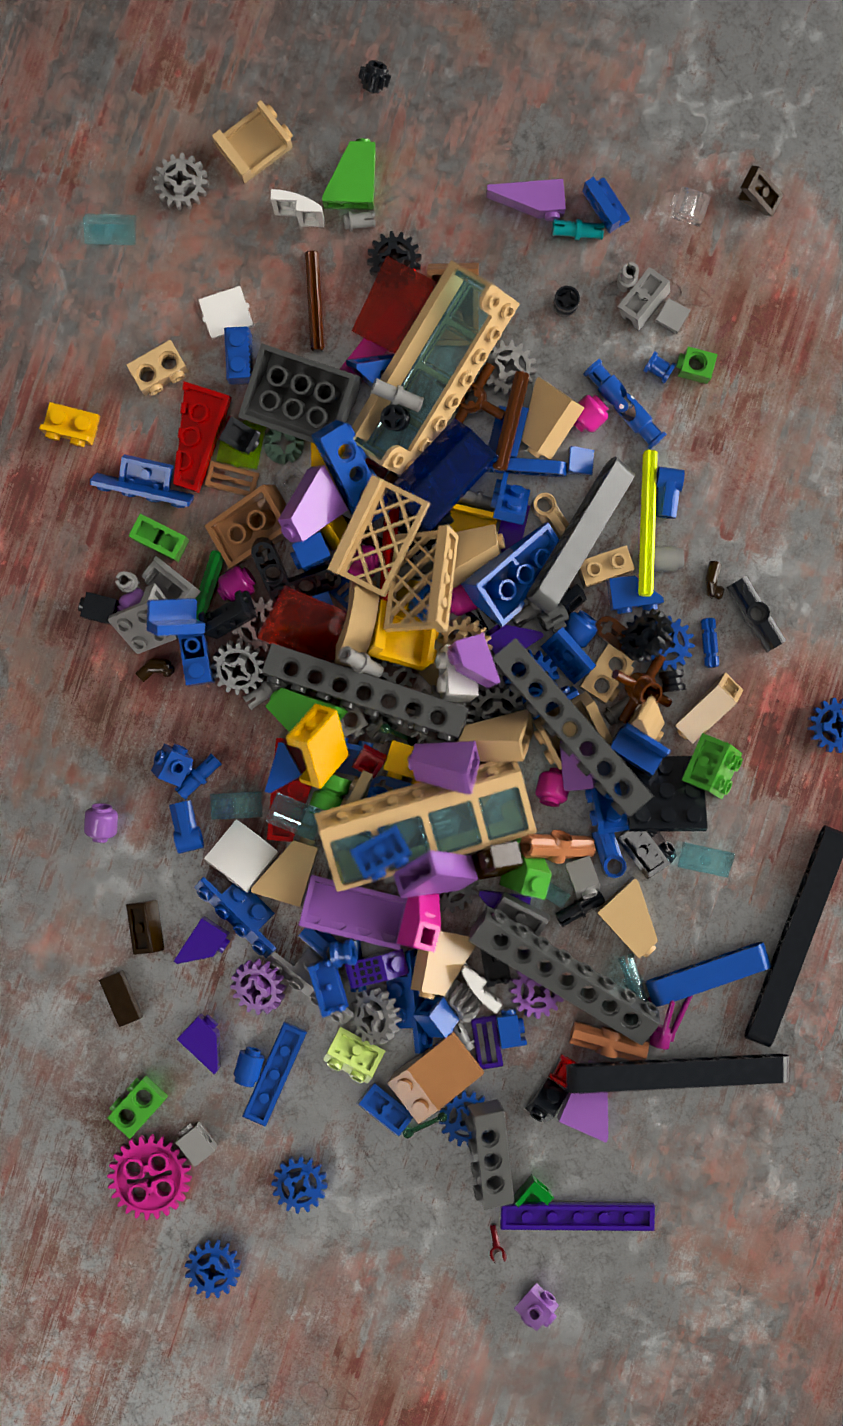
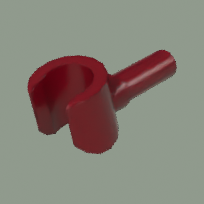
[490,1225,507,1263]

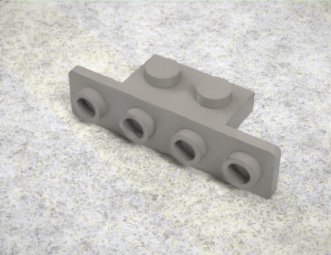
[265,948,354,1025]

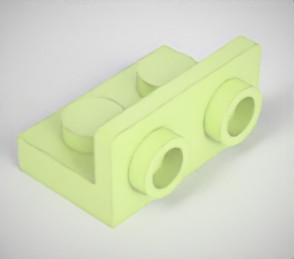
[323,1027,385,1083]

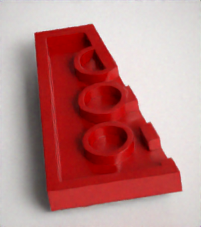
[173,381,232,493]

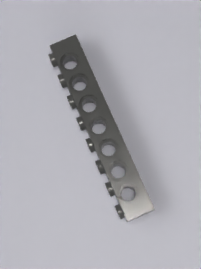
[492,638,653,817]
[262,643,468,742]
[469,906,660,1046]

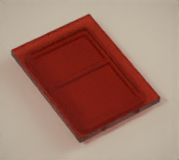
[352,256,438,353]
[257,586,347,663]

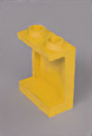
[366,600,439,671]
[286,704,349,789]

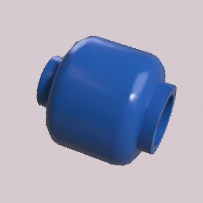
[564,610,598,648]

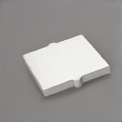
[198,286,254,340]

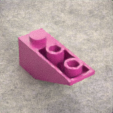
[396,893,441,953]

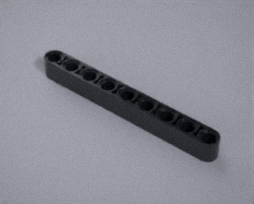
[744,825,843,1047]
[566,1054,790,1094]

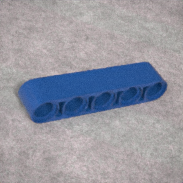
[645,942,772,1007]

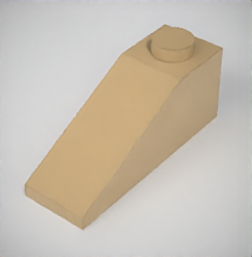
[628,696,665,742]

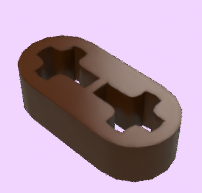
[595,616,638,654]

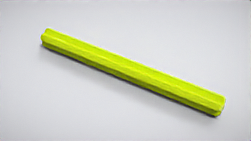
[638,450,658,597]

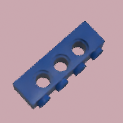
[311,420,390,523]

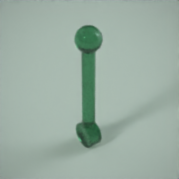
[380,724,417,746]
[403,1112,448,1139]

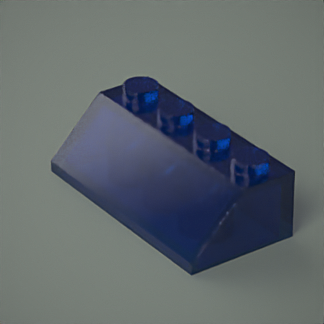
[386,418,499,531]

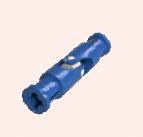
[583,359,667,450]

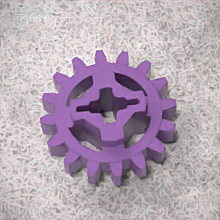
[230,959,287,1015]
[508,970,564,1019]

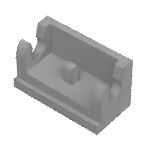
[618,267,670,330]
[142,556,201,599]

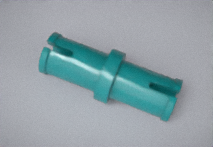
[552,219,604,240]

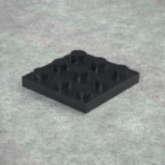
[625,756,708,832]

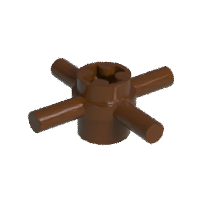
[437,362,506,434]
[611,654,672,724]

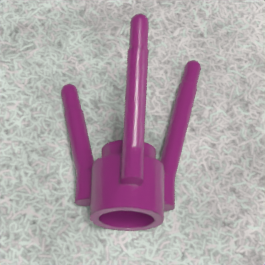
[648,995,693,1049]

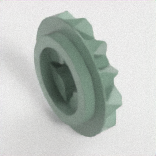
[263,429,304,464]

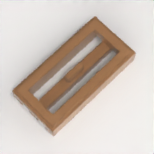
[204,461,260,497]

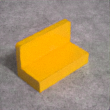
[448,502,498,532]

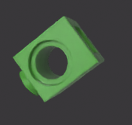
[676,346,718,384]

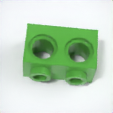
[129,514,190,563]
[108,1076,168,1139]

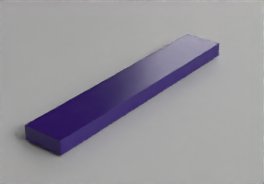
[500,1202,655,1231]

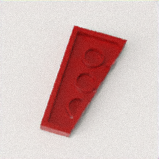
[267,738,312,842]

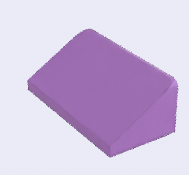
[560,740,595,791]

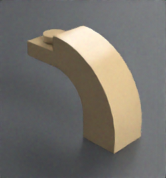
[335,578,379,667]

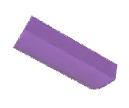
[298,875,407,950]

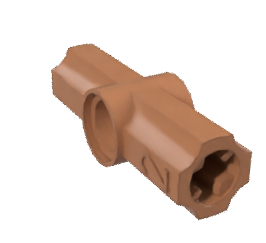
[520,830,596,864]
[569,1021,649,1061]

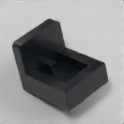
[216,416,261,455]
[525,1078,568,1123]

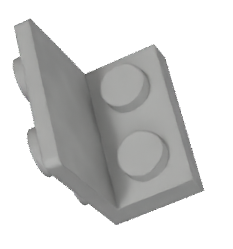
[108,583,178,654]

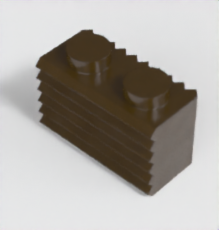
[471,841,523,880]

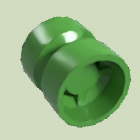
[310,774,352,810]

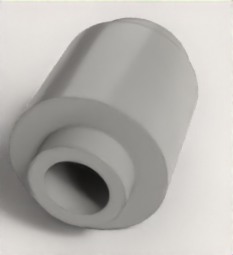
[654,546,684,572]

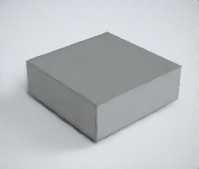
[655,298,690,334]

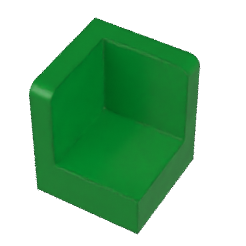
[514,1174,554,1207]

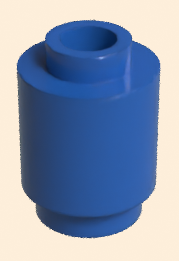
[233,1047,265,1087]

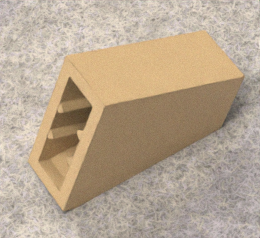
[521,377,584,460]
[452,524,505,589]
[675,672,743,743]
[457,710,534,762]
[251,836,319,907]
[595,877,658,959]
[410,931,476,999]

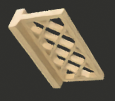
[328,475,430,597]
[384,525,459,632]

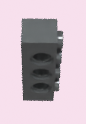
[465,1099,514,1210]

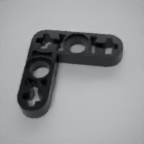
[251,537,341,607]

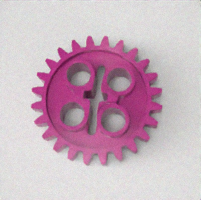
[107,1134,192,1220]

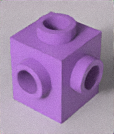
[514,1283,559,1331]

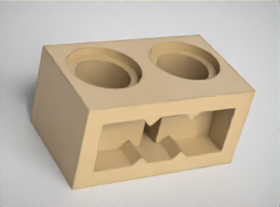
[127,339,189,396]
[578,545,635,589]
[578,644,634,704]

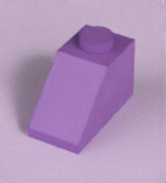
[447,633,500,688]

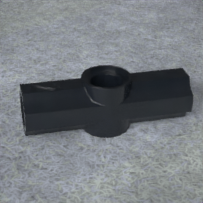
[726,576,786,653]

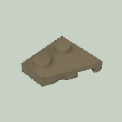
[340,770,373,806]

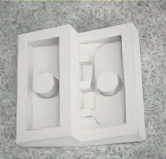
[271,189,325,227]
[204,819,279,893]
[462,963,502,1014]

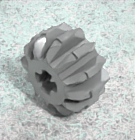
[438,980,482,1024]

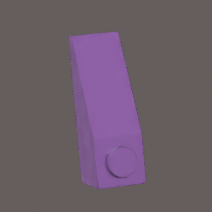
[486,179,566,221]

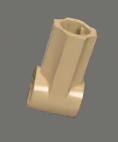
[531,493,569,540]

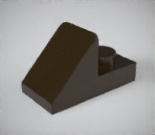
[738,165,784,217]

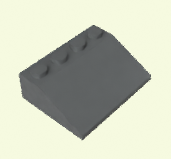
[238,343,363,444]

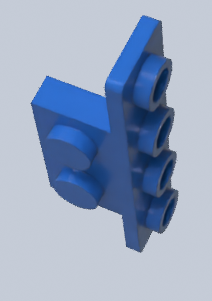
[90,454,194,508]
[194,877,276,958]
[386,949,433,1054]

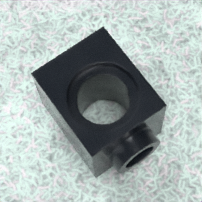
[78,592,119,625]

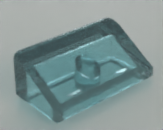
[83,214,136,245]
[266,793,322,840]
[678,842,735,878]

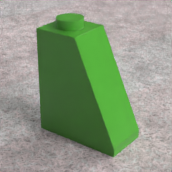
[322,138,376,210]
[265,688,348,732]
[499,838,552,900]

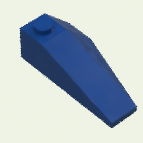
[461,522,559,626]

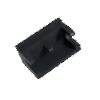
[198,590,257,639]
[480,934,511,988]

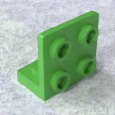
[682,733,743,799]

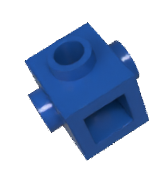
[151,743,193,787]

